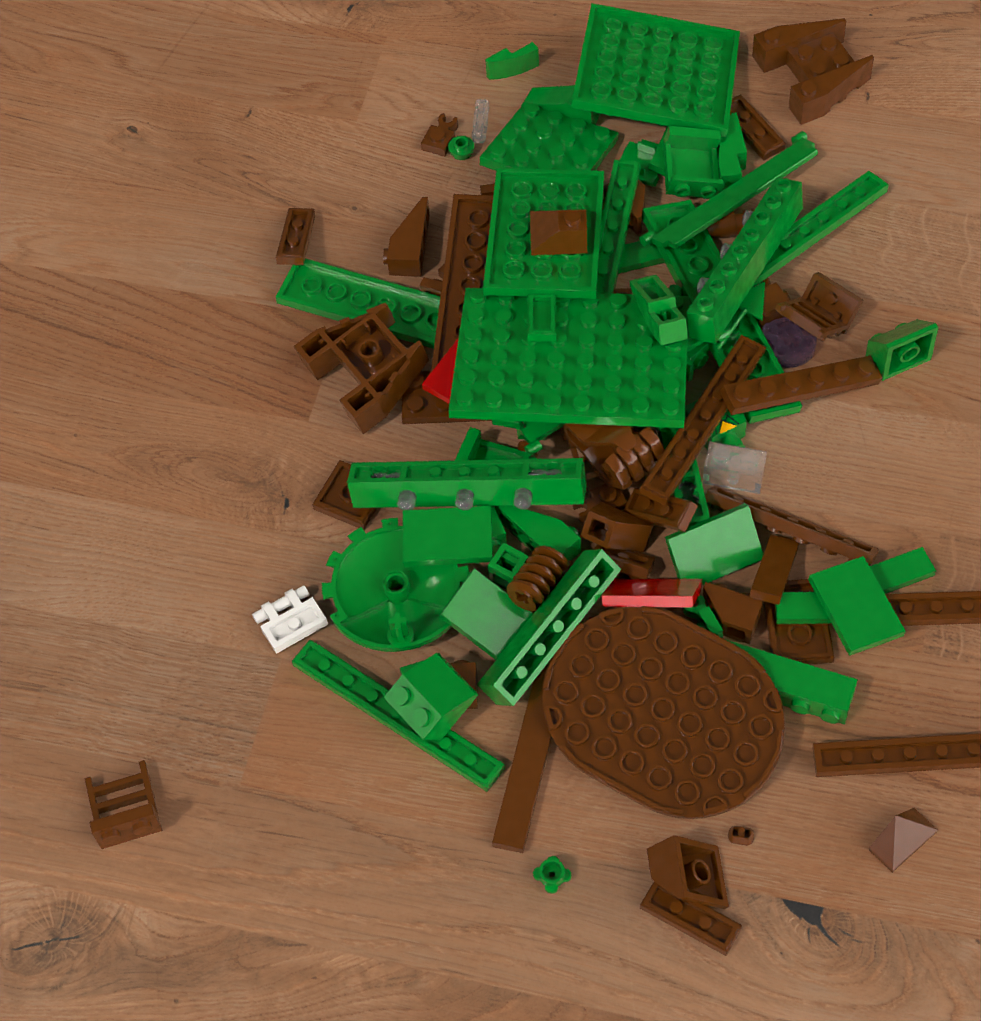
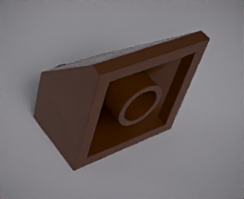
[530,209,587,255]
[647,835,729,909]

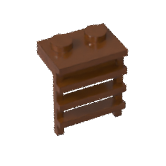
[775,272,864,341]
[84,760,163,849]

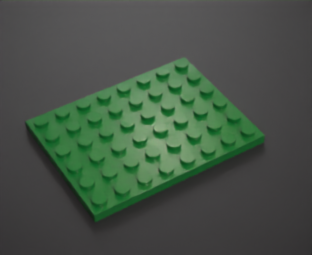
[449,288,689,428]

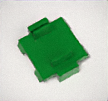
[620,139,659,187]

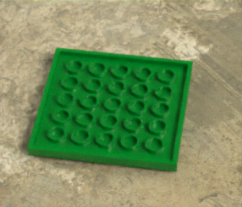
[571,3,740,137]

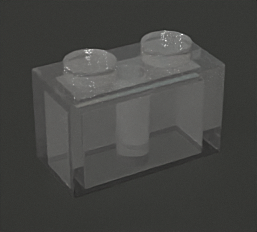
[703,441,767,494]

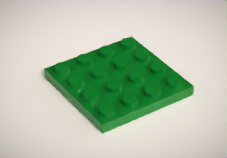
[479,102,619,171]

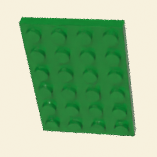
[483,168,604,299]

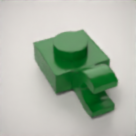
[682,594,723,638]

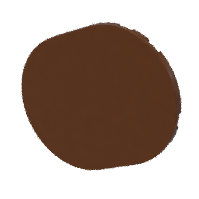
[542,606,785,819]

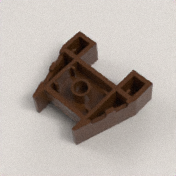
[752,18,874,125]
[294,303,429,434]

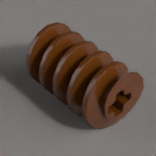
[507,546,569,611]

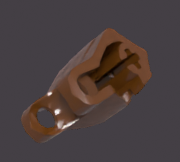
[564,423,665,490]

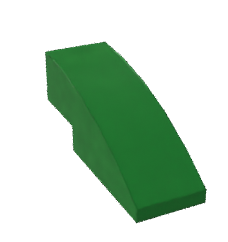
[718,112,747,191]
[629,275,688,345]

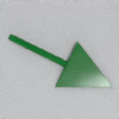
[716,282,765,350]

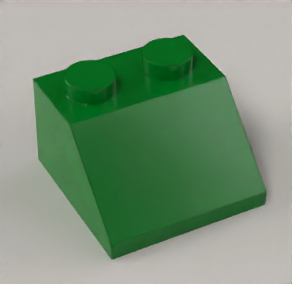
[865,319,939,381]
[384,653,479,741]

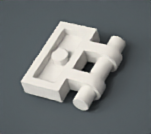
[252,585,328,654]

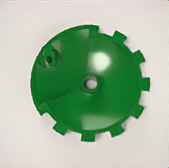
[322,518,469,652]

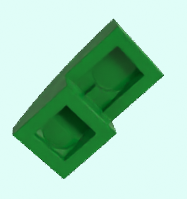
[485,42,539,80]

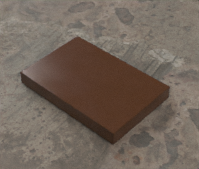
[763,579,834,665]

